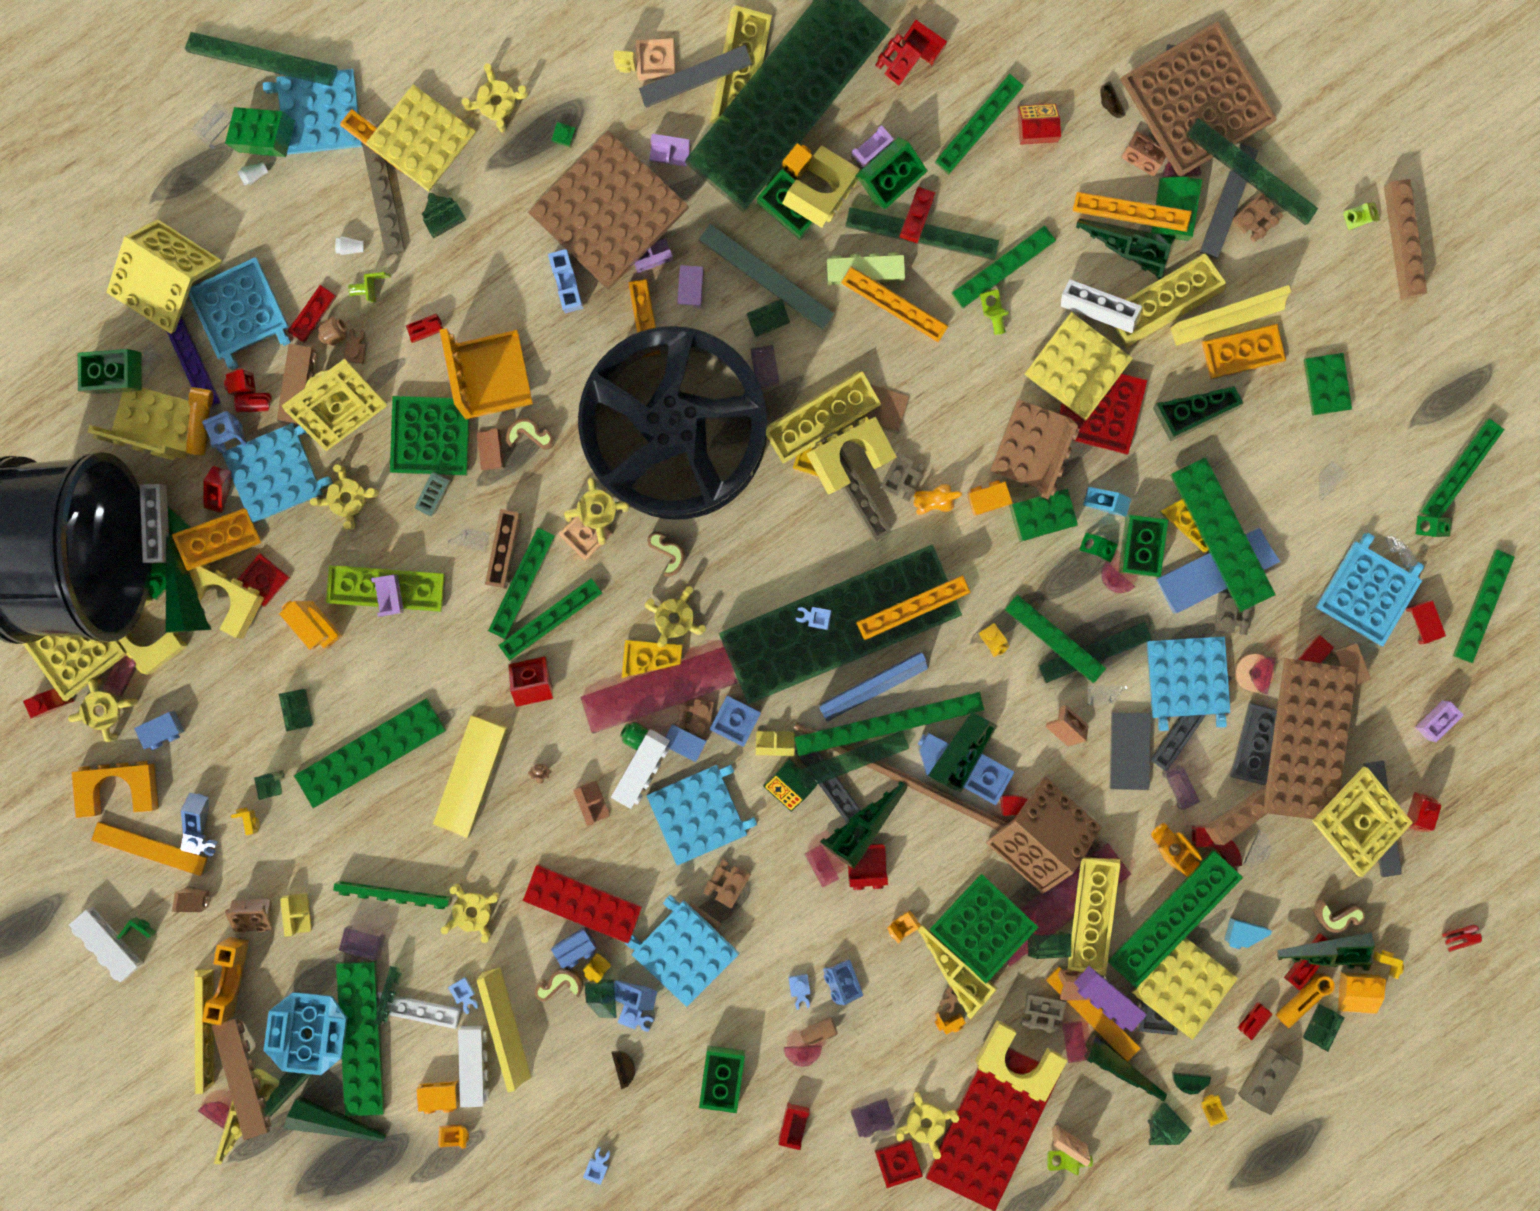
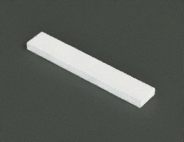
[378,992,461,1029]

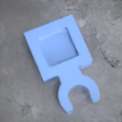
[796,607,832,630]
[181,830,217,856]
[788,974,811,1010]
[448,977,479,1014]
[617,1005,654,1032]
[583,1147,610,1185]

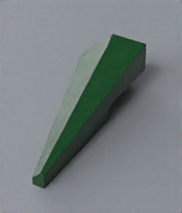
[1076,218,1175,280]
[166,536,211,633]
[820,781,908,869]
[1277,932,1375,971]
[1084,1032,1167,1102]
[283,1096,386,1142]

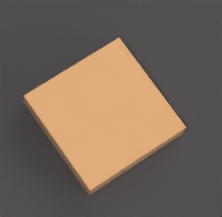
[636,38,676,80]
[559,517,612,561]
[1052,1125,1091,1167]

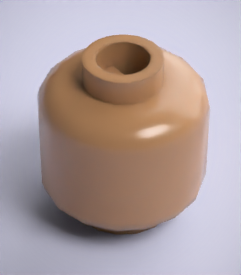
[318,317,348,346]

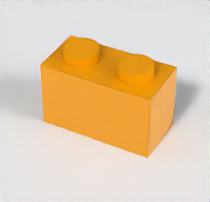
[782,143,812,180]
[967,480,1013,516]
[416,1081,460,1114]

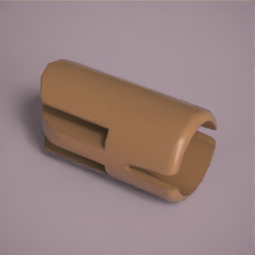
[801,1017,838,1046]

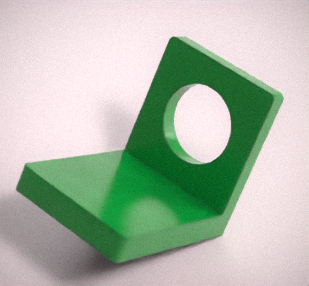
[1415,515,1452,537]
[1079,533,1118,562]
[117,917,156,940]

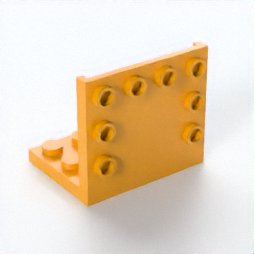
[439,328,533,419]

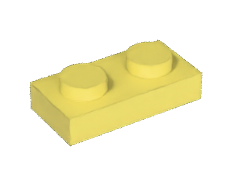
[613,50,636,73]

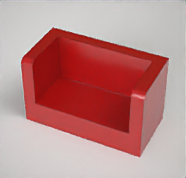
[901,20,947,66]
[1406,600,1446,644]
[778,1103,810,1150]

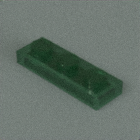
[374,966,402,1026]

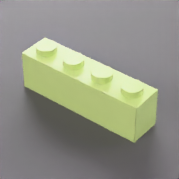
[826,252,905,285]

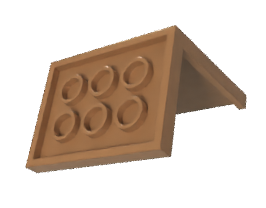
[990,398,1079,499]
[986,776,1102,894]

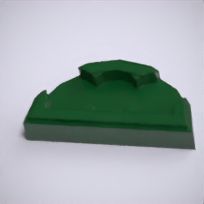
[1172,1072,1211,1095]

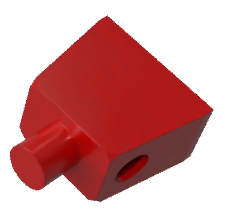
[1407,792,1441,832]

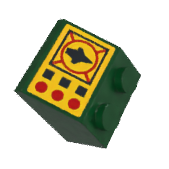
[763,758,817,812]

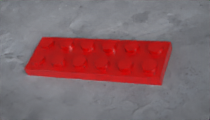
[523,865,643,944]

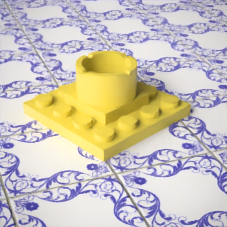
[282,359,387,451]
[1312,767,1413,877]

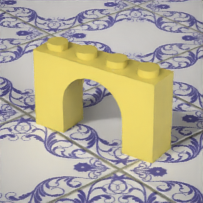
[782,145,861,228]
[806,417,897,495]
[189,564,264,639]
[117,595,187,675]
[975,1020,1067,1102]

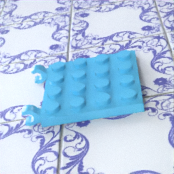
[263,69,362,155]
[188,257,291,370]
[222,423,333,523]
[1315,533,1424,646]
[1147,636,1231,731]
[646,764,757,866]
[625,895,739,1007]

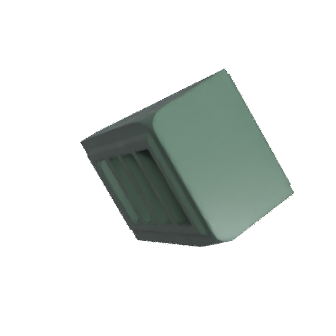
[414,472,450,516]

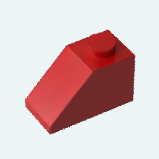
[224,369,256,396]
[203,466,231,513]
[23,688,74,719]

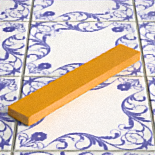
[1073,192,1192,232]
[841,266,949,343]
[856,575,971,640]
[91,821,208,876]
[1045,966,1141,1062]

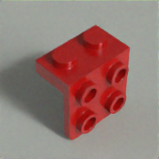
[848,844,888,890]

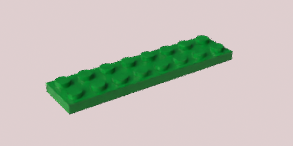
[1170,457,1276,612]
[294,698,446,808]
[1108,850,1243,988]
[336,961,385,1116]

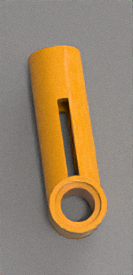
[186,387,214,455]
[1275,973,1335,1029]

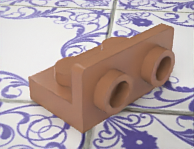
[1121,131,1166,176]

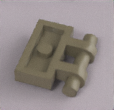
[880,453,926,502]
[1214,593,1253,635]
[1021,993,1066,1033]

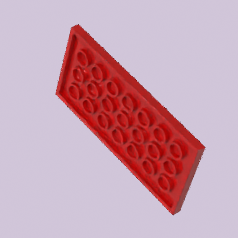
[925,1047,1061,1211]

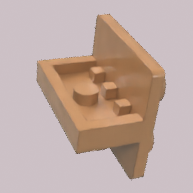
[225,899,272,933]

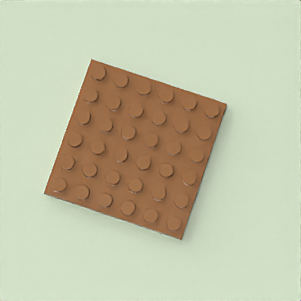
[1120,21,1277,177]
[528,130,689,290]

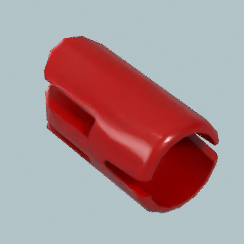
[406,313,444,343]
[234,393,272,413]
[1442,924,1482,952]
[1237,1002,1273,1040]

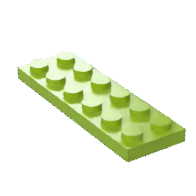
[326,565,445,612]

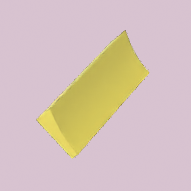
[710,5,772,129]
[1114,254,1226,348]
[1170,285,1291,346]
[766,370,881,463]
[433,715,508,838]
[1067,857,1120,976]
[477,967,531,1092]
[195,969,214,1094]

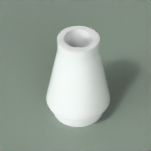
[237,162,268,185]
[335,236,364,255]

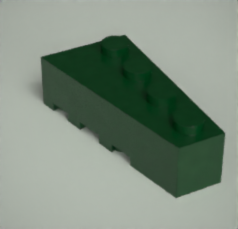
[1153,386,1243,442]
[928,712,998,793]

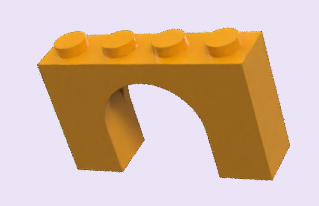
[279,600,342,650]
[71,760,159,818]
[202,937,249,1025]

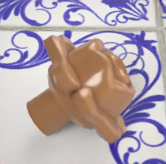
[528,764,552,784]

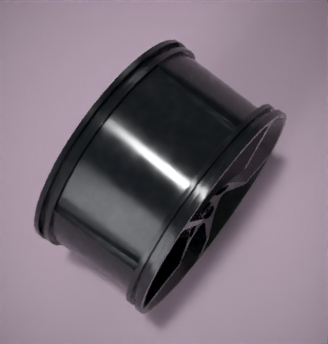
[578,326,767,520]
[0,452,152,644]

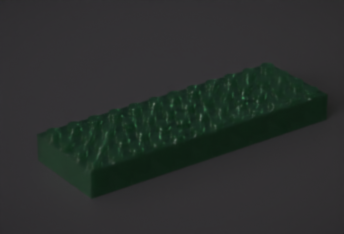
[684,0,891,213]
[719,544,962,704]

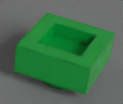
[551,122,576,147]

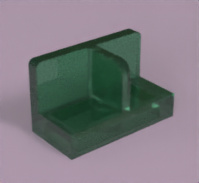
[746,299,790,337]
[279,689,313,732]
[254,770,284,800]
[1303,1004,1345,1052]

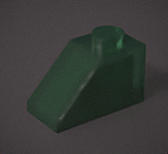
[584,979,617,1018]

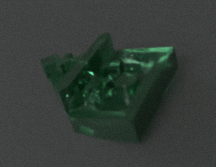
[421,193,466,238]
[1147,1103,1192,1145]

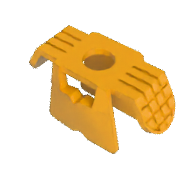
[1151,823,1202,877]

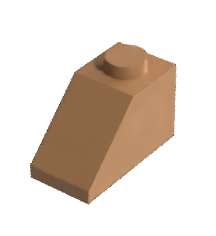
[172,887,211,912]

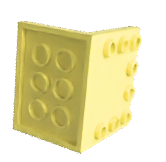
[106,219,222,334]
[88,388,190,461]

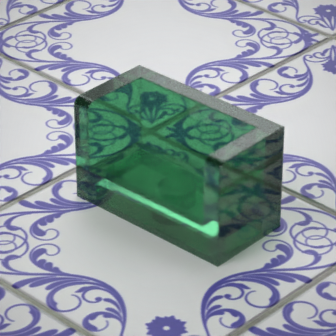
[1028,931,1071,959]

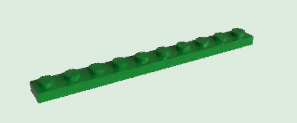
[794,692,984,756]

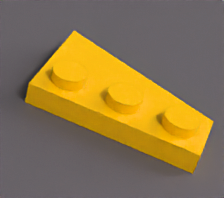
[1159,499,1208,552]
[621,640,683,678]

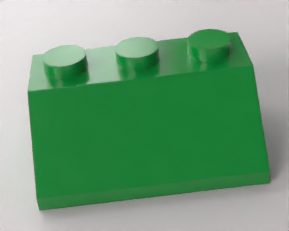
[1151,177,1202,241]

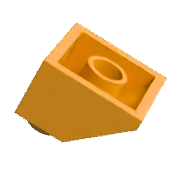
[1338,972,1386,1014]

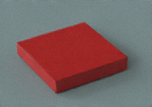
[237,553,290,607]
[875,1139,923,1188]

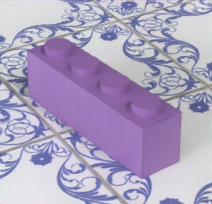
[1074,966,1147,1032]

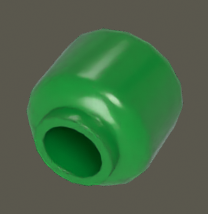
[620,722,648,750]

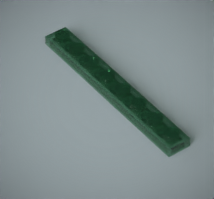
[185,32,338,86]
[1185,118,1319,225]
[845,207,999,260]

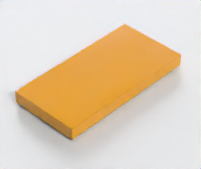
[1202,324,1286,379]
[172,508,261,571]

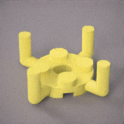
[462,63,528,132]
[310,464,379,530]
[564,478,629,545]
[644,586,706,647]
[68,678,138,742]
[441,884,500,943]
[895,1092,959,1159]

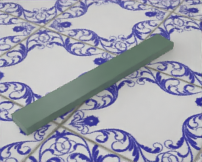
[699,224,834,330]

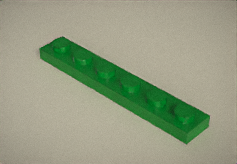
[935,73,1024,175]
[952,226,1056,309]
[1419,418,1505,518]
[488,527,555,639]
[1453,550,1515,663]
[498,578,603,661]
[1004,595,1106,684]
[333,881,452,909]

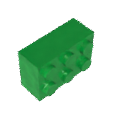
[225,107,295,157]
[855,137,928,209]
[757,169,815,240]
[77,349,142,394]
[1009,488,1078,542]
[1118,515,1168,578]
[699,1045,745,1114]

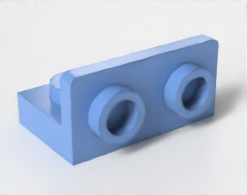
[823,960,864,1005]

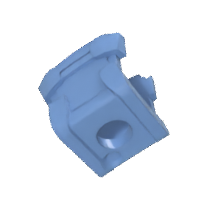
[202,411,247,455]

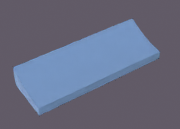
[1156,528,1280,613]
[818,652,928,722]

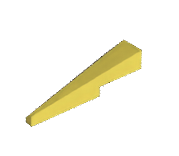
[917,925,999,1019]
[214,1068,279,1165]

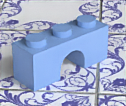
[548,249,584,314]

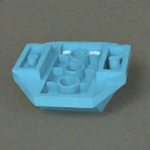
[264,992,348,1075]

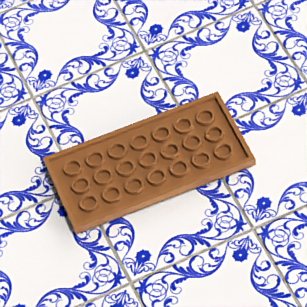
[1263,658,1357,819]

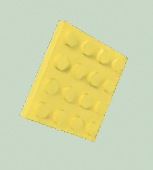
[366,84,476,192]
[1024,312,1133,420]
[23,636,126,701]
[1131,938,1238,1040]

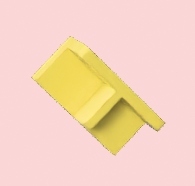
[756,731,794,756]
[280,893,312,937]

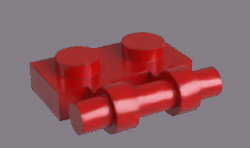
[875,33,923,86]

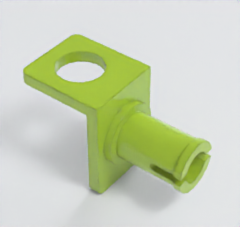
[1343,202,1380,230]
[348,272,391,303]
[980,289,1009,335]
[1047,1150,1093,1175]

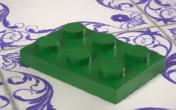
[1304,353,1352,416]

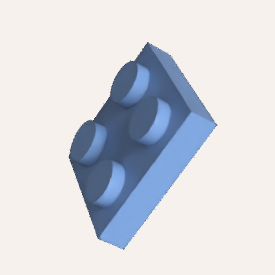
[710,695,761,747]
[964,754,1015,805]

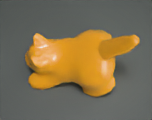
[913,484,962,515]

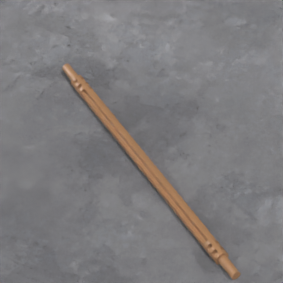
[793,722,1009,831]

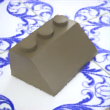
[1238,1046,1301,1115]

